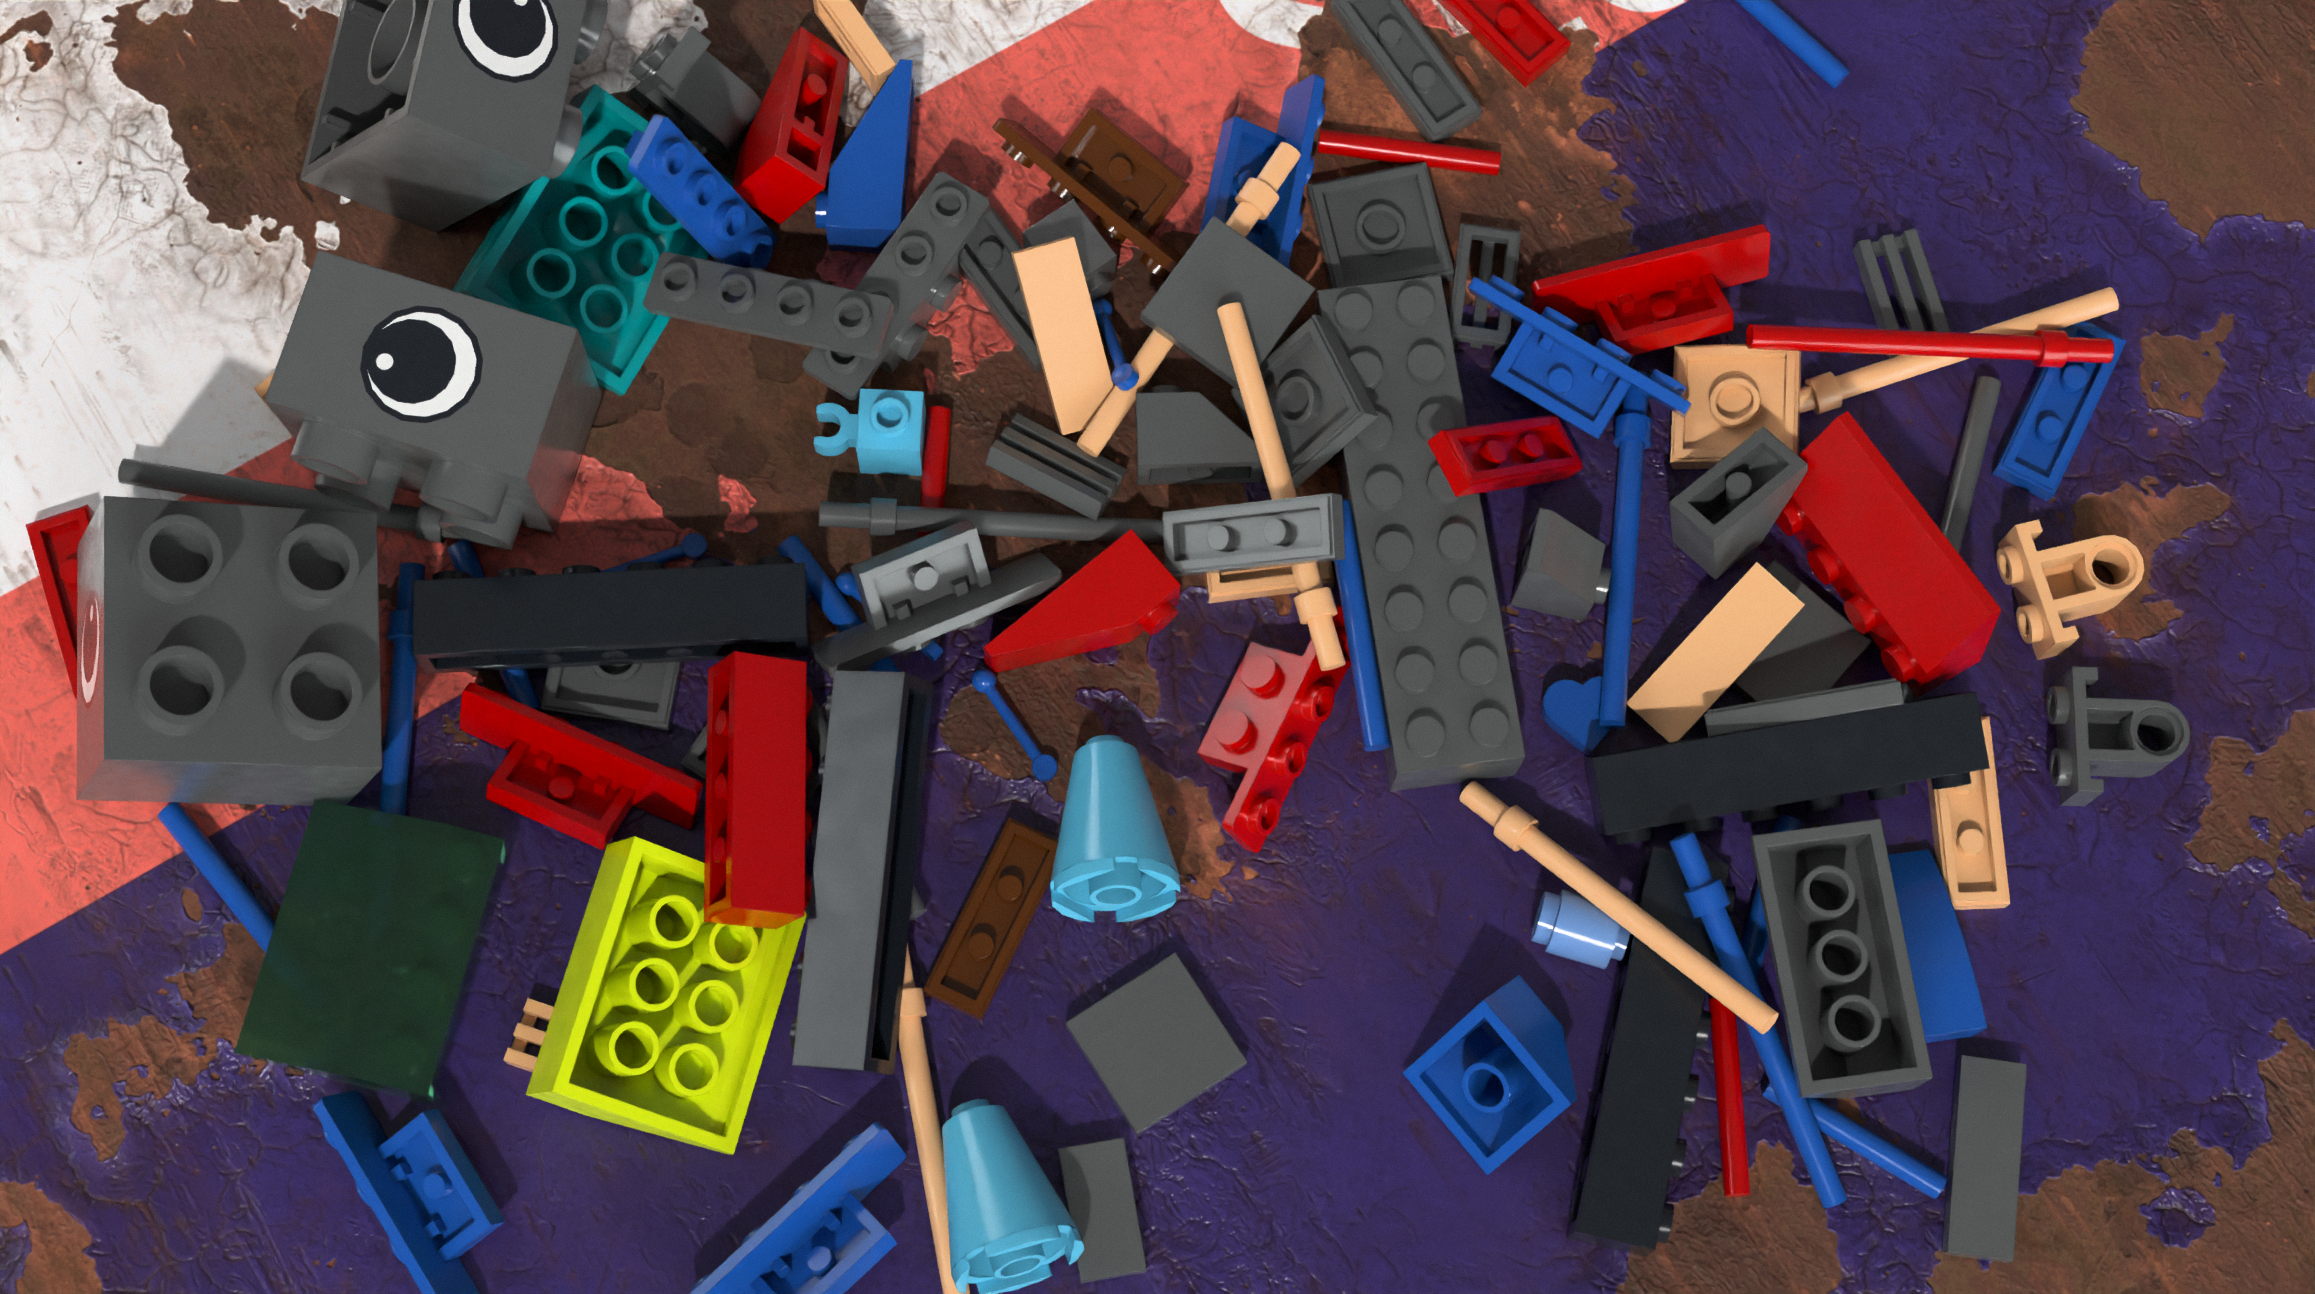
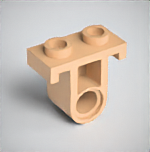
[1997,519,2144,660]

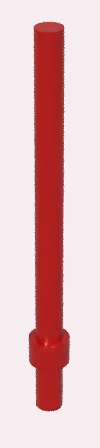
[1746,324,2114,368]

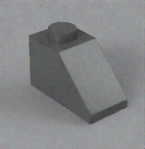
[1134,385,1263,485]
[1669,427,1808,580]
[1510,508,1612,622]

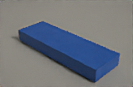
[1992,321,2127,501]

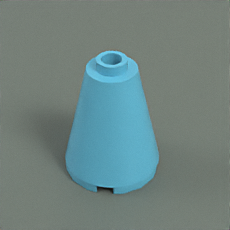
[1049,735,1181,922]
[942,1099,1085,1294]

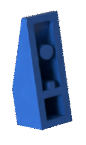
[815,59,915,253]

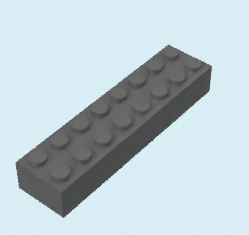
[1312,275,1526,792]

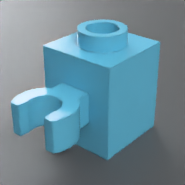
[814,388,926,476]

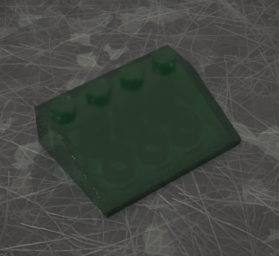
[234,800,506,1105]

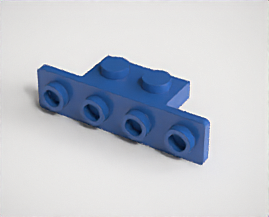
[1199,74,1325,271]
[624,114,777,269]
[1467,275,1692,440]
[312,1090,505,1294]
[690,1121,906,1294]

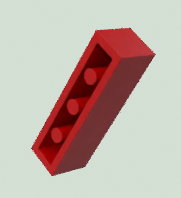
[704,651,812,930]

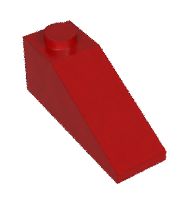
[732,27,849,224]
[983,529,1181,673]

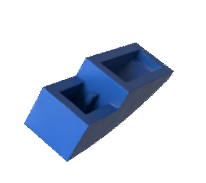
[1888,849,1987,1043]

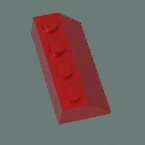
[1775,411,2002,698]

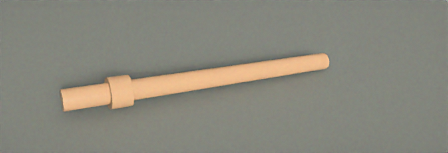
[1076,142,1301,457]
[1800,287,2119,415]
[1217,302,1346,671]
[1459,781,1779,1034]
[898,943,970,1294]

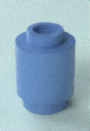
[1530,889,1630,970]

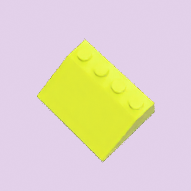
[525,836,806,1155]

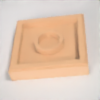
[1670,344,1801,469]

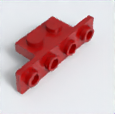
[1532,224,1771,356]
[1197,604,1351,853]
[459,682,703,851]

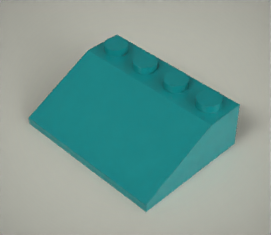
[452,84,733,396]

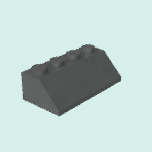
[1750,819,1933,1098]

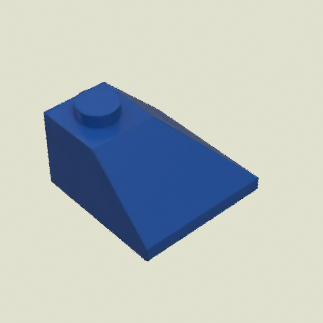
[1403,975,1577,1176]

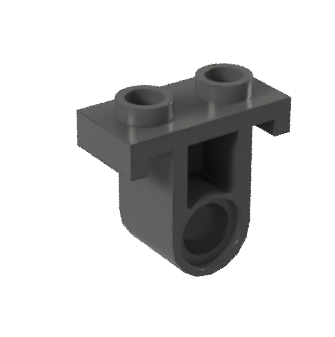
[624,26,762,156]
[2046,666,2190,807]

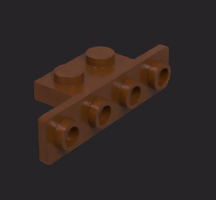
[992,108,1190,281]

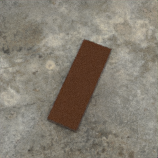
[923,817,1058,1022]

